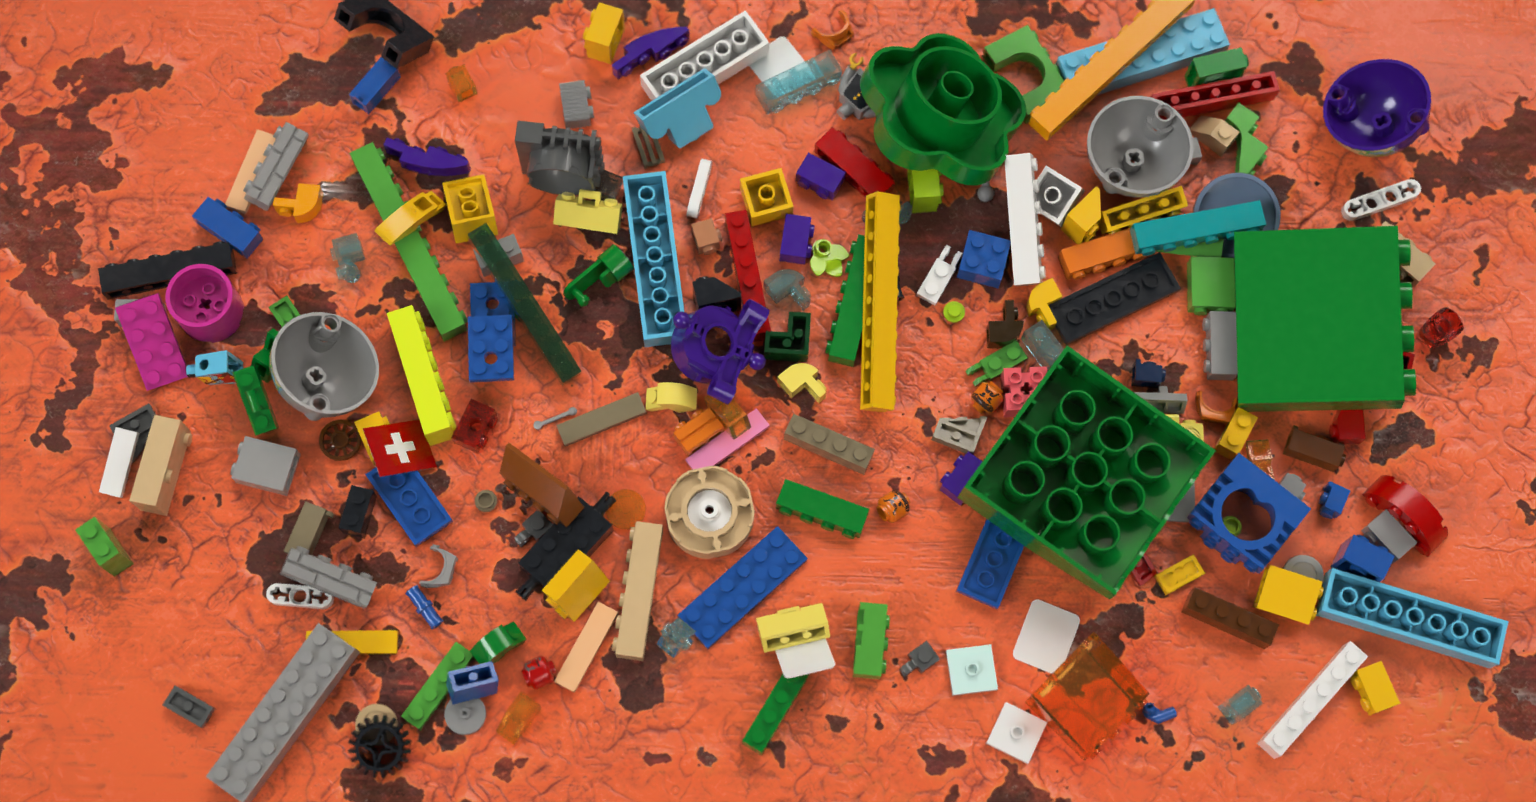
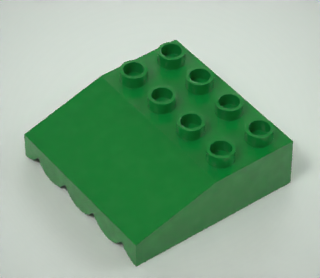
[957,345,1216,600]

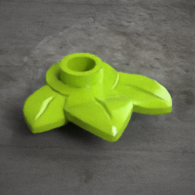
[810,239,850,277]

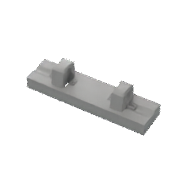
[1134,386,1188,414]

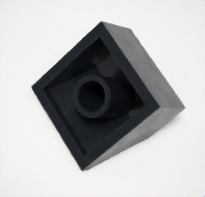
[692,276,741,312]

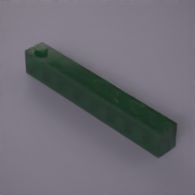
[467,223,582,385]

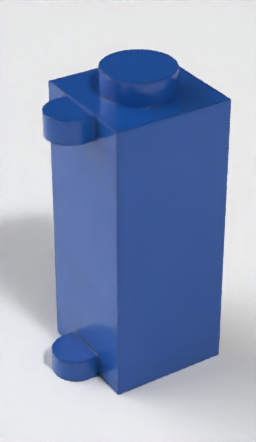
[349,57,401,114]

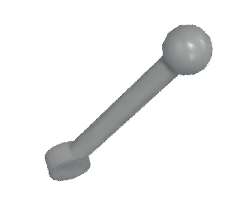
[533,407,577,430]

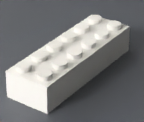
[640,10,769,101]

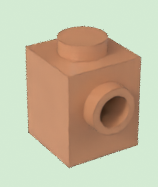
[691,218,722,255]

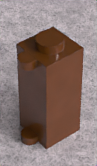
[1283,425,1346,472]

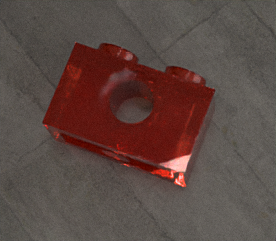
[451,399,498,454]

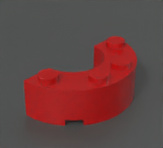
[1362,475,1448,557]

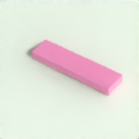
[685,408,770,470]

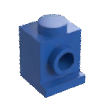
[1318,481,1351,519]

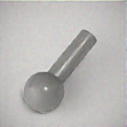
[977,181,994,202]

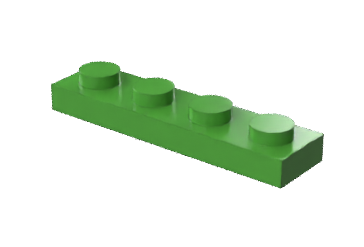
[401,642,474,731]

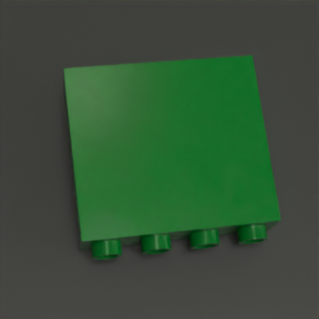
[1234,226,1416,412]

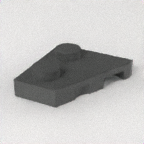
[109,403,156,463]

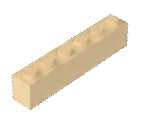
[612,521,663,661]

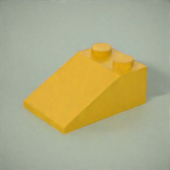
[442,174,498,244]

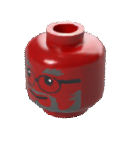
[521,656,557,690]

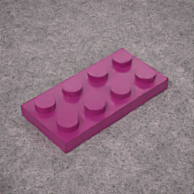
[115,293,188,391]

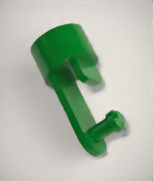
[563,244,634,307]

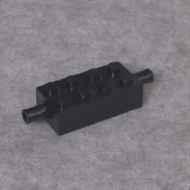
[515,492,616,601]

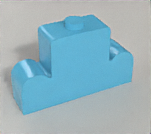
[633,68,721,148]

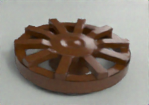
[319,420,361,461]

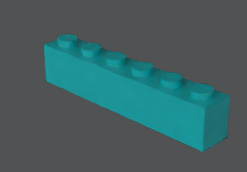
[1130,200,1266,256]

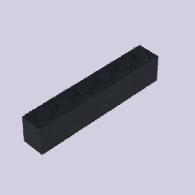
[98,241,237,300]

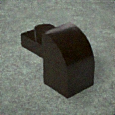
[986,300,1024,348]

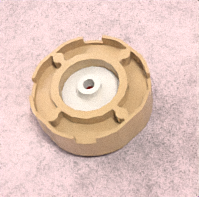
[664,466,755,559]

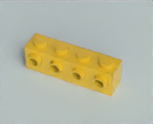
[1098,186,1188,235]

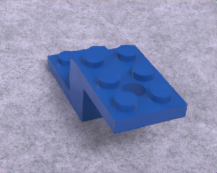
[468,281,516,383]

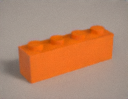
[1058,228,1146,280]

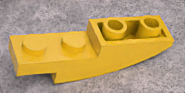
[375,190,447,246]

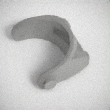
[419,544,458,588]

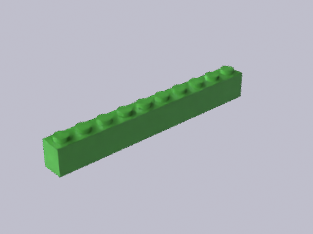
[350,142,468,341]

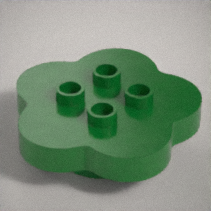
[860,33,1026,186]

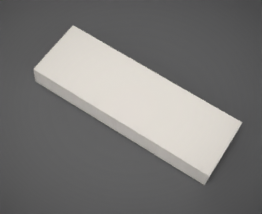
[99,427,139,498]

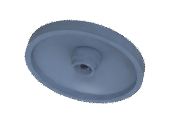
[1193,173,1281,258]

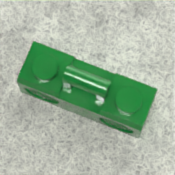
[232,365,279,436]

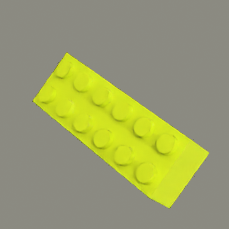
[387,305,457,446]

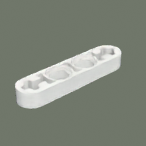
[1341,179,1421,221]

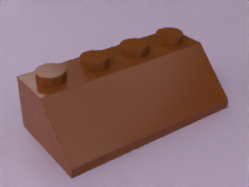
[500,443,584,528]

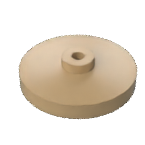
[355,704,398,746]

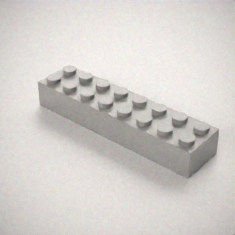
[206,623,360,802]

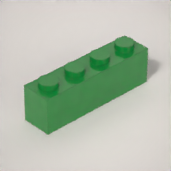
[776,479,869,539]
[742,674,809,756]

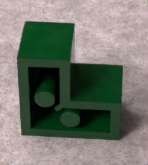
[764,312,811,362]

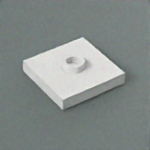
[986,702,1047,764]

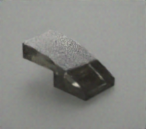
[591,170,623,201]

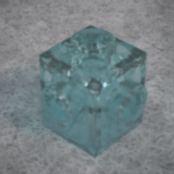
[656,617,696,658]

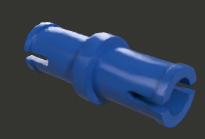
[405,585,444,630]

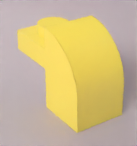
[777,363,826,403]
[646,382,697,413]

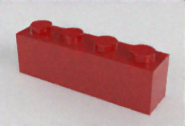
[814,127,895,198]

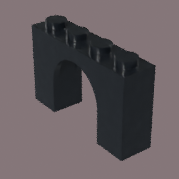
[334,0,434,69]

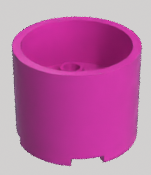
[165,264,244,343]

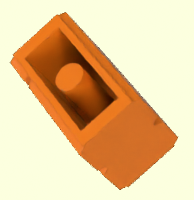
[673,407,724,457]

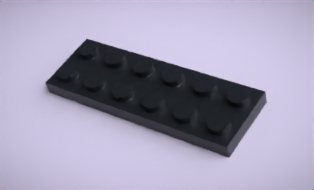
[1048,252,1181,345]

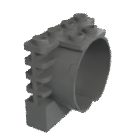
[515,121,605,195]

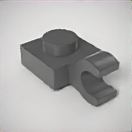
[514,510,553,547]
[899,641,940,677]

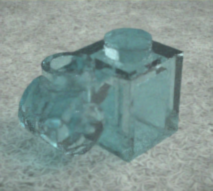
[330,233,365,283]

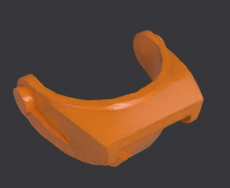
[811,10,854,50]
[1195,391,1238,425]

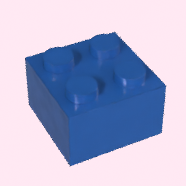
[957,230,1011,288]
[1331,535,1395,582]

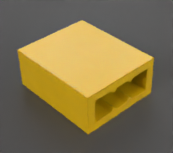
[542,550,610,622]
[1253,564,1324,625]

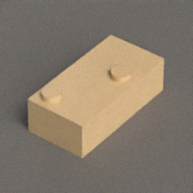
[129,415,192,516]

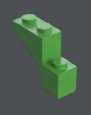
[1225,103,1269,175]

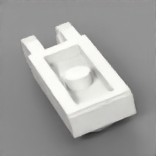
[916,245,963,305]

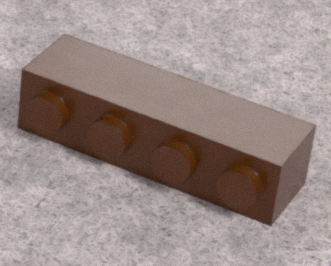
[1181,587,1279,650]

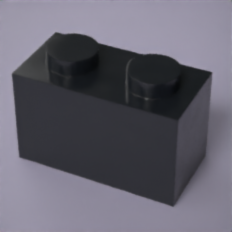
[338,485,377,539]

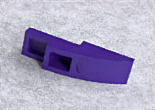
[612,27,690,79]
[383,138,471,176]

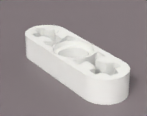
[687,159,712,218]
[266,583,334,609]

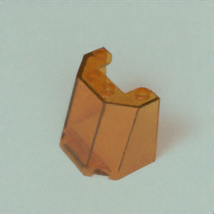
[1025,631,1150,760]

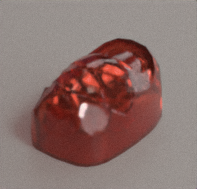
[1418,307,1464,348]

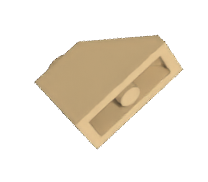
[1190,115,1239,157]

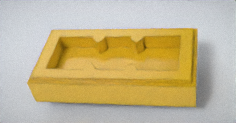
[1154,554,1205,595]

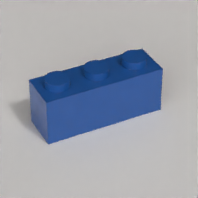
[192,196,263,259]

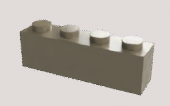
[784,413,875,475]

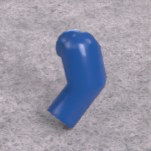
[1142,703,1177,724]

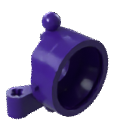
[671,299,770,404]

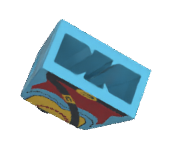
[186,350,243,385]

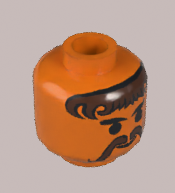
[971,381,1004,414]
[876,490,910,523]

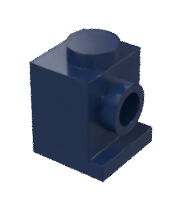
[1131,359,1166,388]

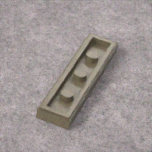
[556,392,647,447]

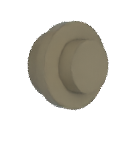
[475,490,497,512]

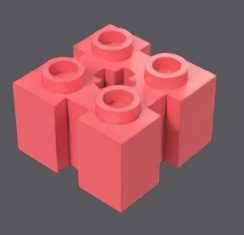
[1000,366,1048,417]

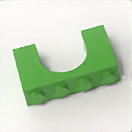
[982,25,1064,124]

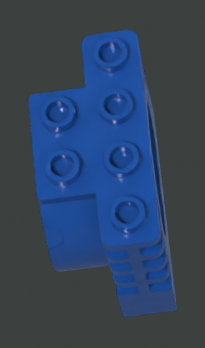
[1187,453,1311,574]

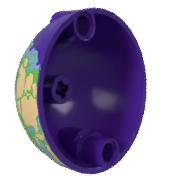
[1323,59,1431,157]

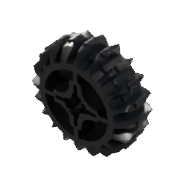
[348,715,412,778]

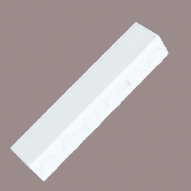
[1005,153,1046,286]
[1257,641,1368,759]

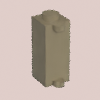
[284,502,334,555]

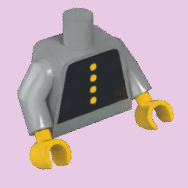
[837,53,876,120]

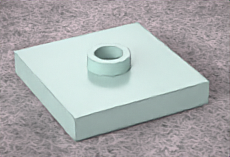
[946,644,998,696]

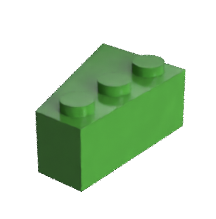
[853,602,890,680]

